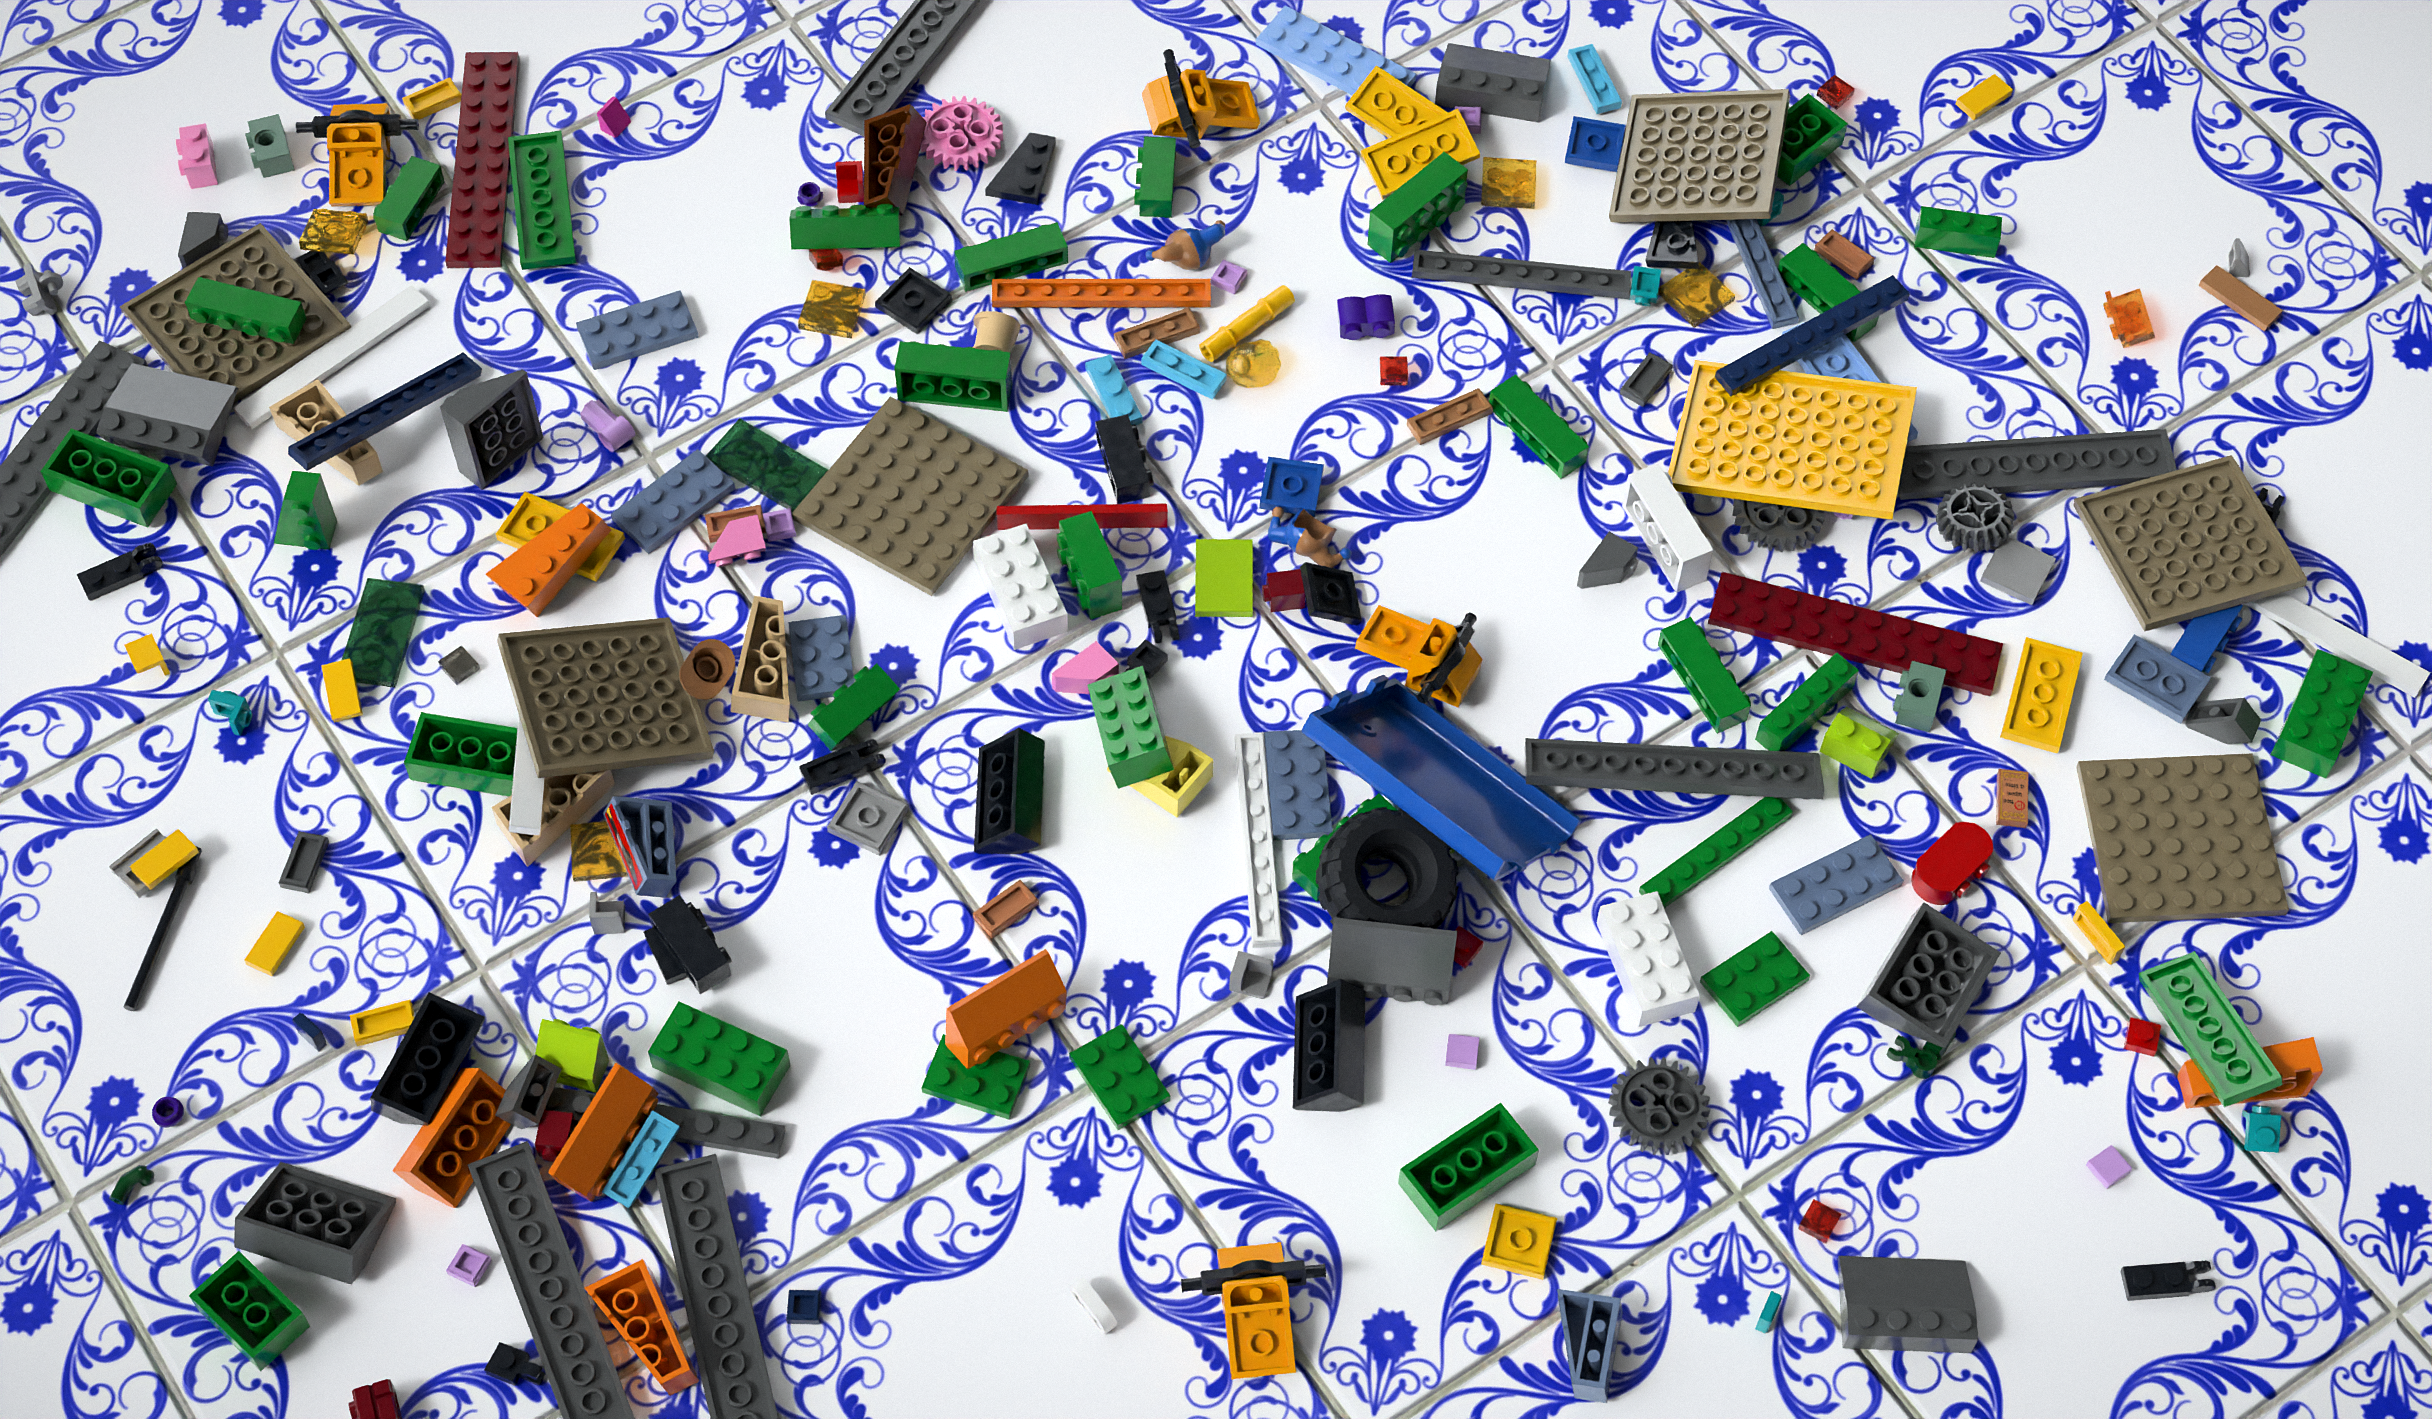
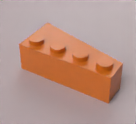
[485,503,611,617]
[2177,1037,2323,1109]
[584,1259,699,1396]

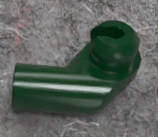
[109,1165,155,1205]

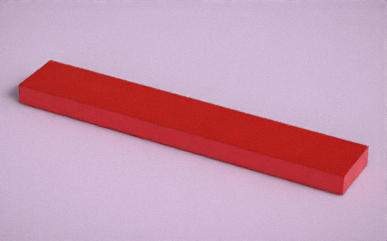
[997,503,1168,530]

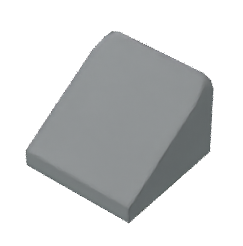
[2228,238,2250,277]

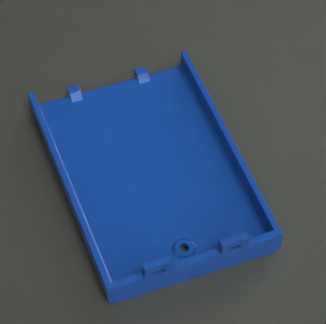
[1302,674,1582,881]

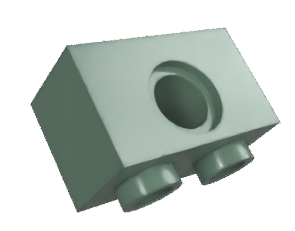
[245,114,295,178]
[1892,661,1946,732]

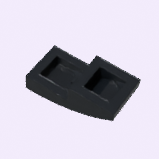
[296,246,348,296]

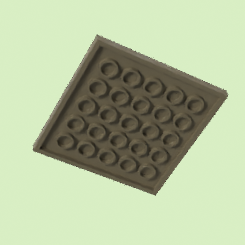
[1609,89,1790,223]
[120,223,351,404]
[792,396,1029,596]
[2073,455,2307,632]
[497,617,714,778]
[2076,753,2289,923]

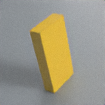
[1955,74,2013,120]
[402,77,461,120]
[321,658,363,723]
[129,829,199,890]
[2073,901,2125,965]
[244,911,305,976]
[350,999,415,1047]

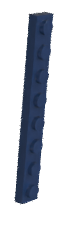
[1715,275,1910,396]
[288,352,482,471]

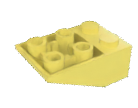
[1107,735,1213,818]

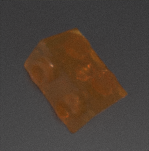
[2103,288,2156,348]

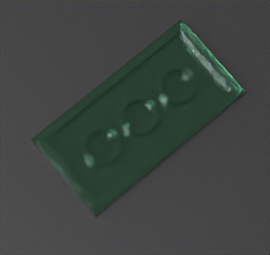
[706,418,828,512]
[342,578,425,688]

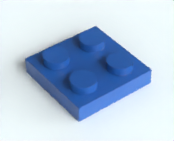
[1564,116,1626,172]
[1259,456,1324,517]

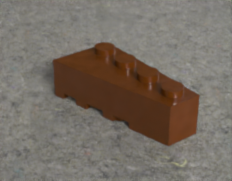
[864,104,927,216]

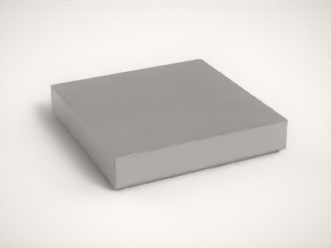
[1980,537,2056,605]
[827,781,909,856]

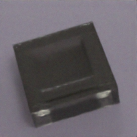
[438,645,480,685]

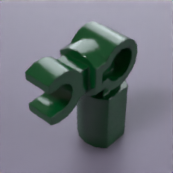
[1886,1032,1956,1079]

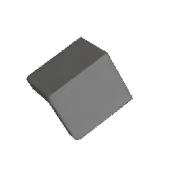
[589,892,625,935]
[1229,951,1273,999]

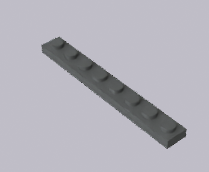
[1412,249,1631,299]
[545,1087,786,1159]

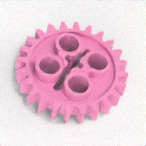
[920,96,1003,171]

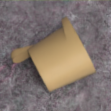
[973,311,1020,353]

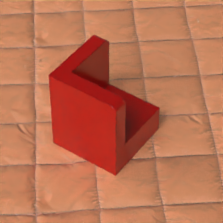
[835,161,864,203]

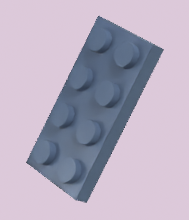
[576,290,699,371]
[611,449,735,554]
[1264,730,1333,841]
[1769,834,1904,935]

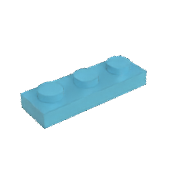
[1567,44,1622,114]
[1141,339,1227,400]
[1085,354,1143,425]
[602,1110,681,1209]

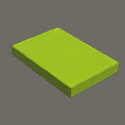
[1195,539,1253,617]

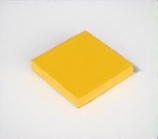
[1481,1203,1557,1280]

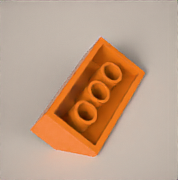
[945,949,1067,1069]
[548,1063,659,1202]
[392,1068,511,1208]

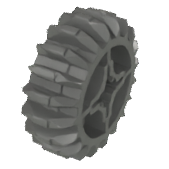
[1936,482,2014,553]

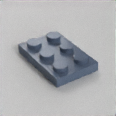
[788,615,854,702]
[2104,634,2211,724]

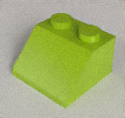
[1819,706,1899,779]

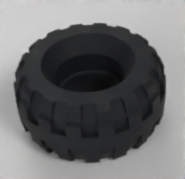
[1316,807,1459,929]

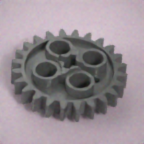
[1732,499,1825,552]
[1608,1057,1711,1155]

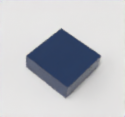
[292,1013,327,1052]
[786,1290,822,1325]

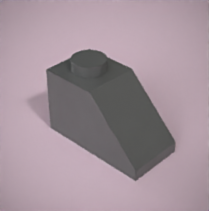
[178,212,228,269]
[1577,532,1639,589]
[2185,698,2261,745]
[495,1055,562,1129]

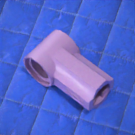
[580,400,635,452]

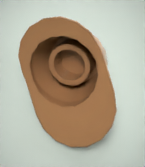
[679,639,735,700]

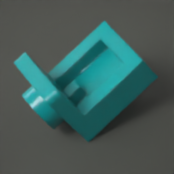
[1629,266,1661,306]
[208,690,252,736]
[2242,1105,2281,1153]

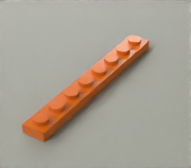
[992,279,1211,307]

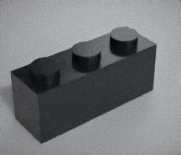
[1095,414,1154,504]
[648,895,732,994]

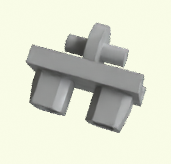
[15,262,63,316]

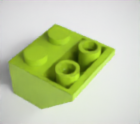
[535,1019,610,1093]

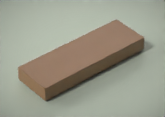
[2198,265,2283,332]
[1114,307,1200,359]
[1406,388,1493,445]

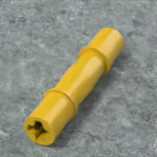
[1199,285,1295,362]

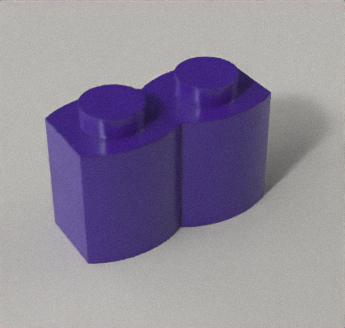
[1337,294,1395,340]

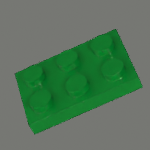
[1700,931,1810,1027]
[1069,1024,1171,1131]
[921,1034,1030,1120]

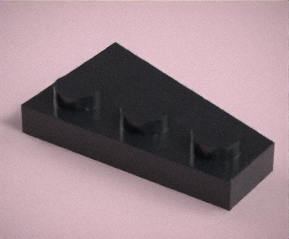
[985,132,1056,205]
[1645,221,1700,269]

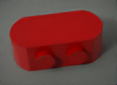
[1911,822,1993,905]

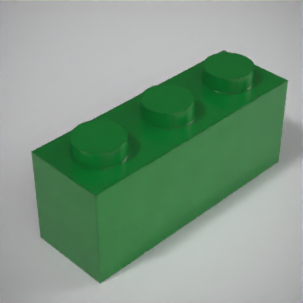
[1134,136,1176,218]
[373,156,445,241]
[1914,206,2002,258]
[807,663,900,751]

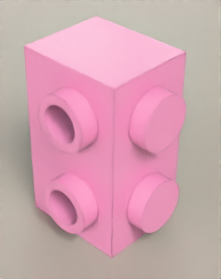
[176,123,218,189]

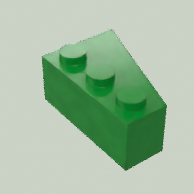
[274,471,338,550]

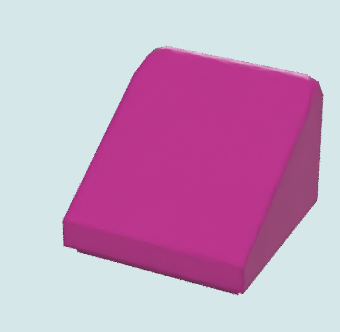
[597,96,631,138]

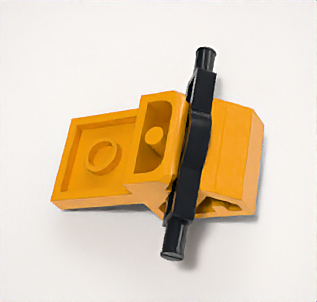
[1142,49,1260,148]
[295,103,419,207]
[1355,605,1483,708]
[1180,1242,1326,1379]

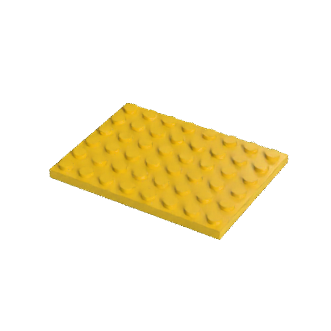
[1668,360,1917,520]

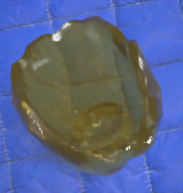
[1226,339,1281,388]

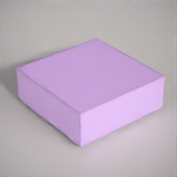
[1455,106,1481,134]
[1211,259,1247,295]
[763,508,796,542]
[1445,1034,1479,1070]
[2086,1145,2132,1189]
[446,1244,492,1287]

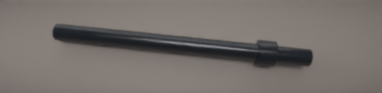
[123,846,202,1011]

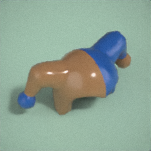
[1145,220,1226,271]
[1268,507,1352,568]

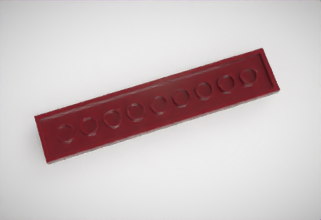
[445,52,520,269]
[1708,572,2003,696]

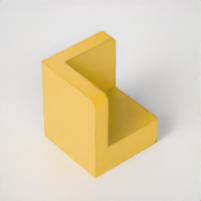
[124,633,170,676]

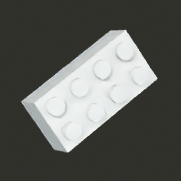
[1622,463,1714,593]
[973,524,1068,650]
[1596,891,1700,1027]

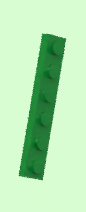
[1639,797,1793,909]

